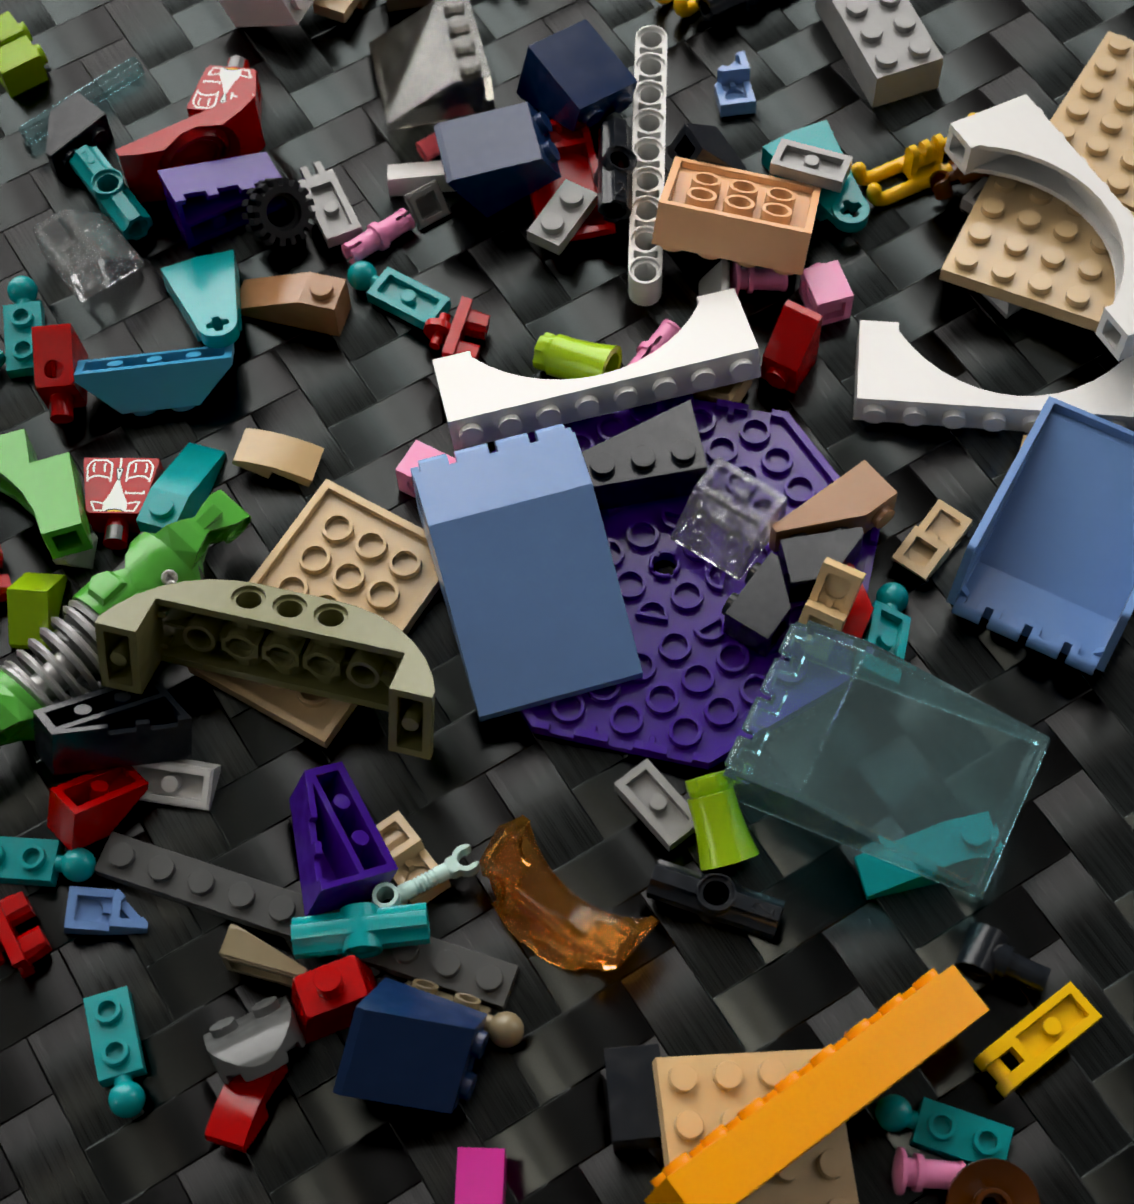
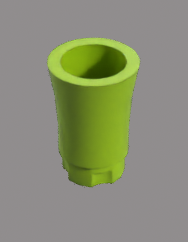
[532,332,622,379]
[685,770,759,870]

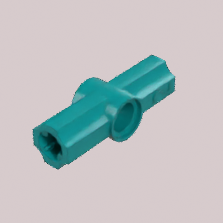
[69,145,153,241]
[290,902,431,959]

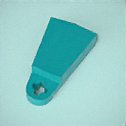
[761,120,870,233]
[160,250,242,348]

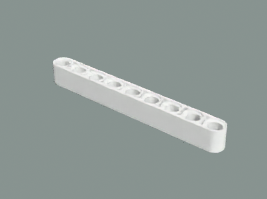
[628,25,668,306]

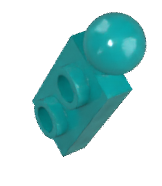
[347,261,451,330]
[3,276,45,379]
[855,582,911,688]
[0,836,96,887]
[83,986,147,1118]
[875,1094,1014,1165]

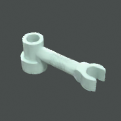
[371,844,481,907]

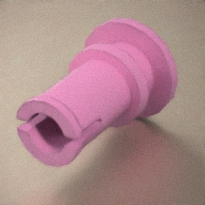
[730,261,788,296]
[891,1147,966,1196]

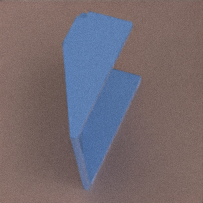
[946,396,1134,676]
[410,423,643,722]

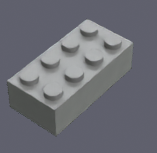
[815,0,944,108]

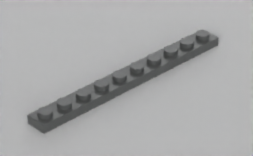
[94,831,519,1011]

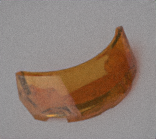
[480,815,659,972]

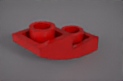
[204,1064,289,1152]

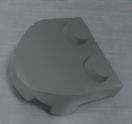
[203,995,306,1085]

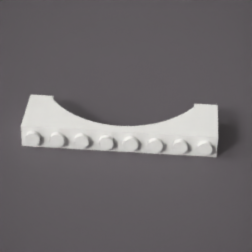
[944,94,1134,361]
[432,288,761,451]
[853,320,1134,434]

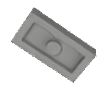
[769,138,853,193]
[527,179,598,255]
[614,758,695,852]

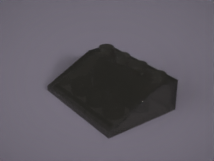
[369,0,495,131]

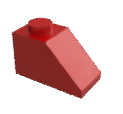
[761,299,823,394]
[47,766,148,850]

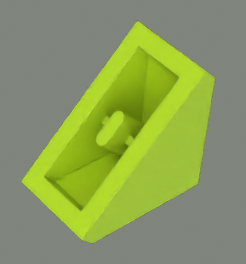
[7,572,67,650]

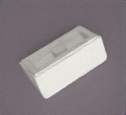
[387,160,455,197]
[132,759,221,811]

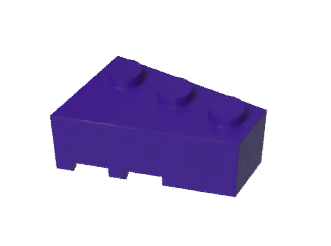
[157,151,288,249]
[289,761,398,916]

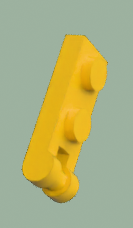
[973,981,1102,1098]

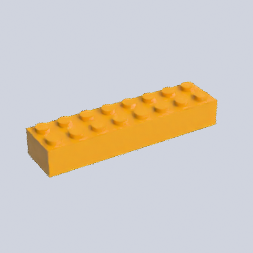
[644,964,989,1204]

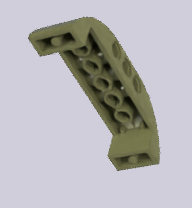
[94,579,435,760]

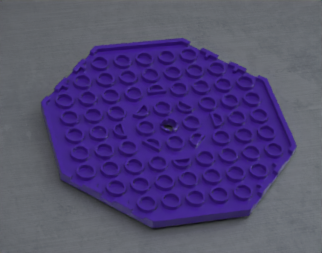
[491,394,880,770]

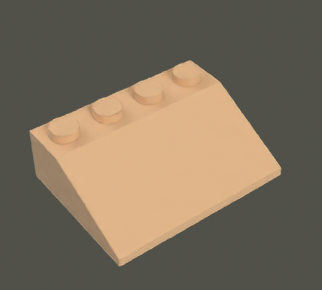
[651,156,821,276]

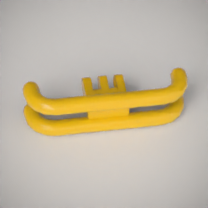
[851,113,976,206]

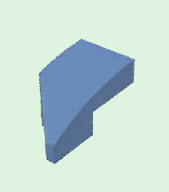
[714,51,756,117]
[64,886,148,935]

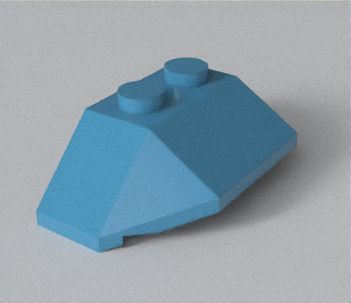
[73,343,235,416]

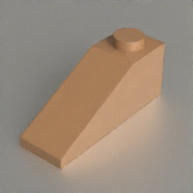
[240,272,352,337]
[769,460,898,552]

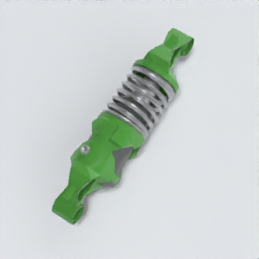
[0,490,252,746]

